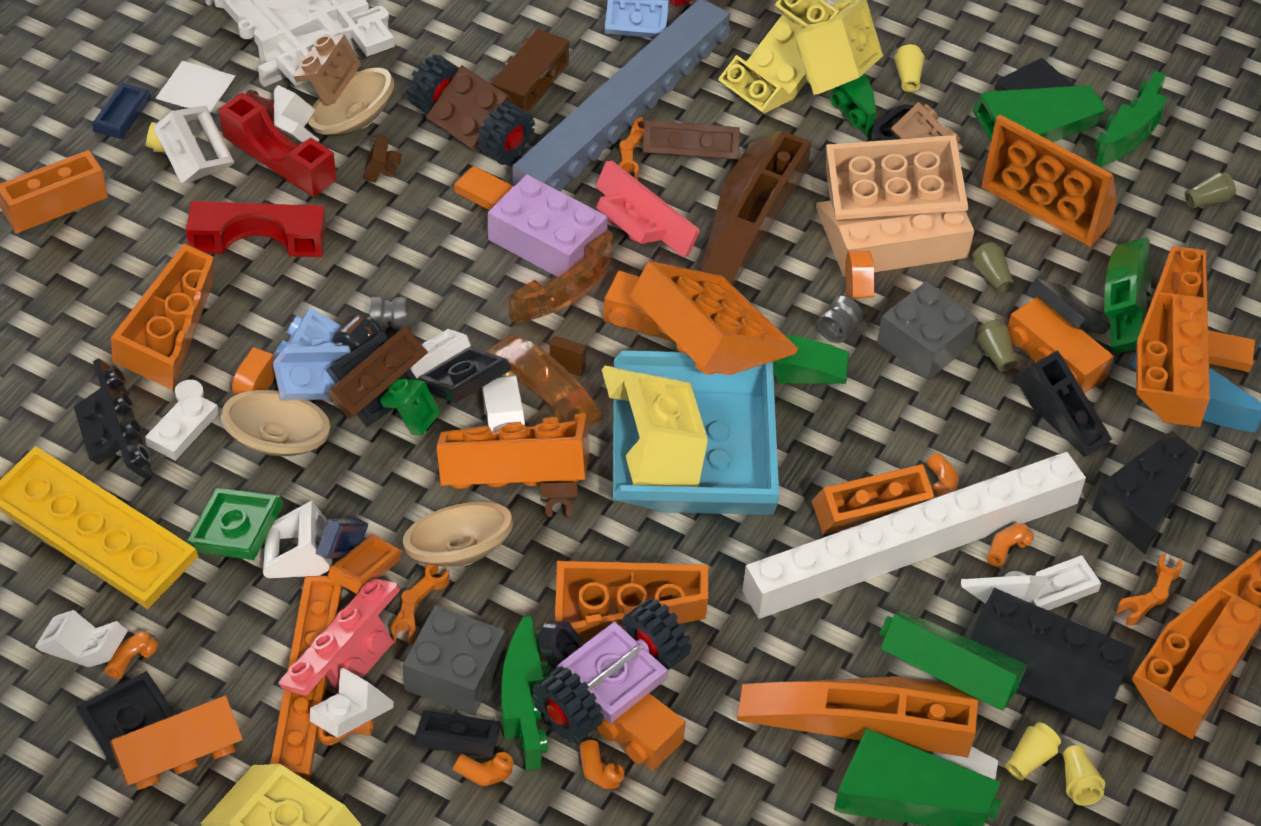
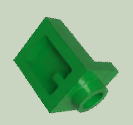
[380,378,441,436]

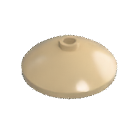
[308,68,394,135]
[221,390,330,456]
[403,502,513,567]

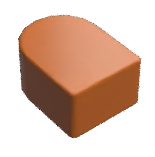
[845,251,874,298]
[232,347,276,395]

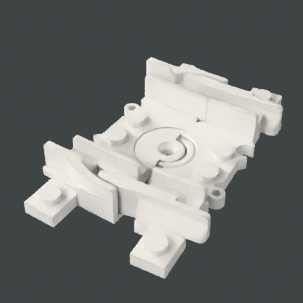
[186,0,395,87]

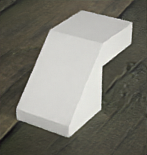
[274,85,319,144]
[482,376,525,432]
[35,610,128,667]

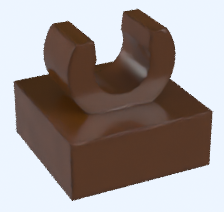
[363,135,402,183]
[540,482,578,518]

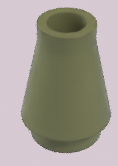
[1185,172,1236,209]
[972,242,1015,293]
[976,319,1017,372]

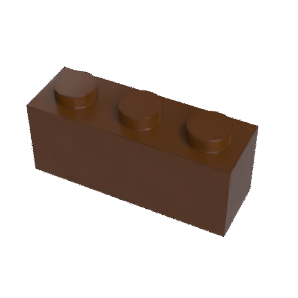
[490,29,569,113]

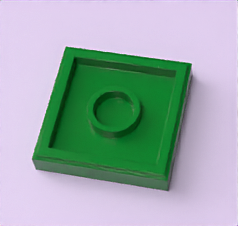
[187,488,284,560]

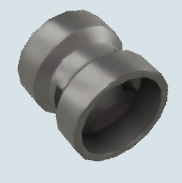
[816,296,863,343]
[370,297,407,331]

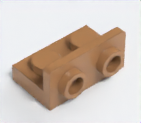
[293,34,361,105]
[890,102,963,152]

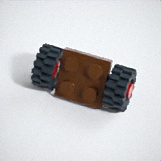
[406,55,535,165]

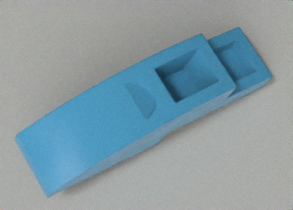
[1132,350,1261,433]

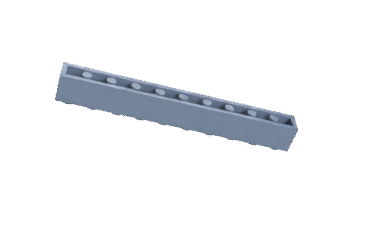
[513,0,731,192]

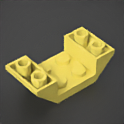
[718,0,840,114]
[795,0,883,95]
[602,366,708,487]
[201,764,362,826]

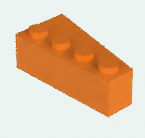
[111,243,214,390]
[437,413,590,489]
[555,561,708,643]

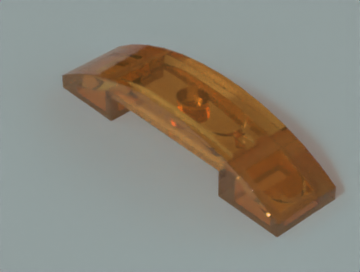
[509,230,613,322]
[486,334,602,428]

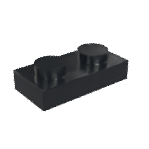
[415,710,500,757]

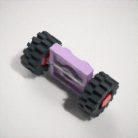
[532,598,692,743]

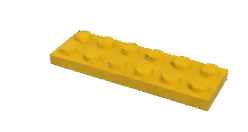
[0,446,199,609]

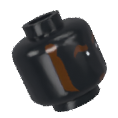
[332,315,381,353]

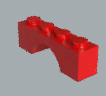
[219,92,336,198]
[186,201,326,258]

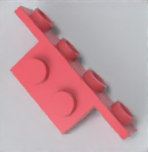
[596,161,700,257]
[279,578,400,695]

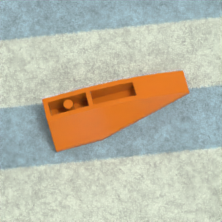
[1136,246,1210,427]
[1132,549,1261,739]
[737,676,978,758]

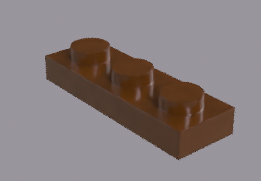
[643,120,740,159]
[326,326,428,419]

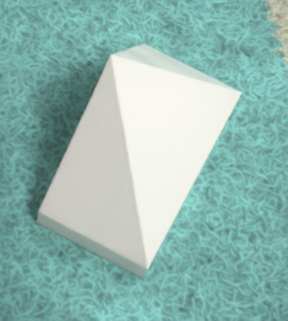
[961,575,1046,604]

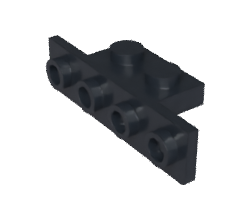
[74,358,153,480]

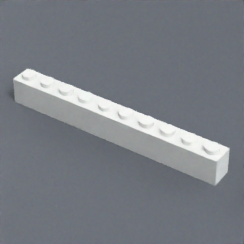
[742,452,1086,619]

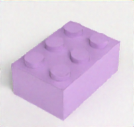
[488,175,608,283]

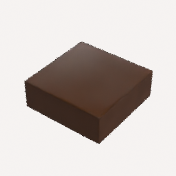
[549,336,586,377]

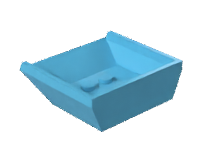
[613,351,779,515]

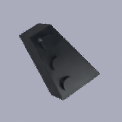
[1092,431,1199,555]

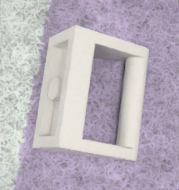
[153,105,235,184]
[263,501,332,578]

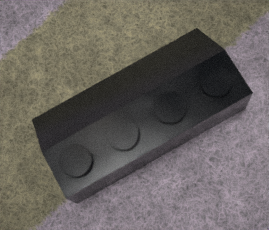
[970,587,1136,730]

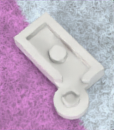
[145,380,219,461]
[1004,555,1101,610]

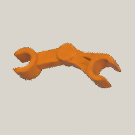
[618,117,644,180]
[1116,553,1183,626]
[391,565,450,645]

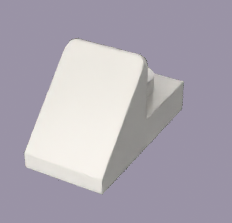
[310,668,394,738]

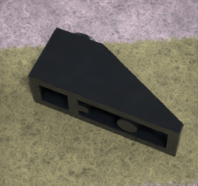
[1013,350,1113,457]

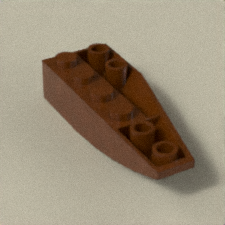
[700,131,812,286]

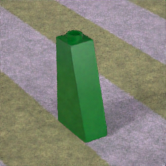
[972,85,1106,142]
[879,610,1028,711]
[834,728,1003,826]

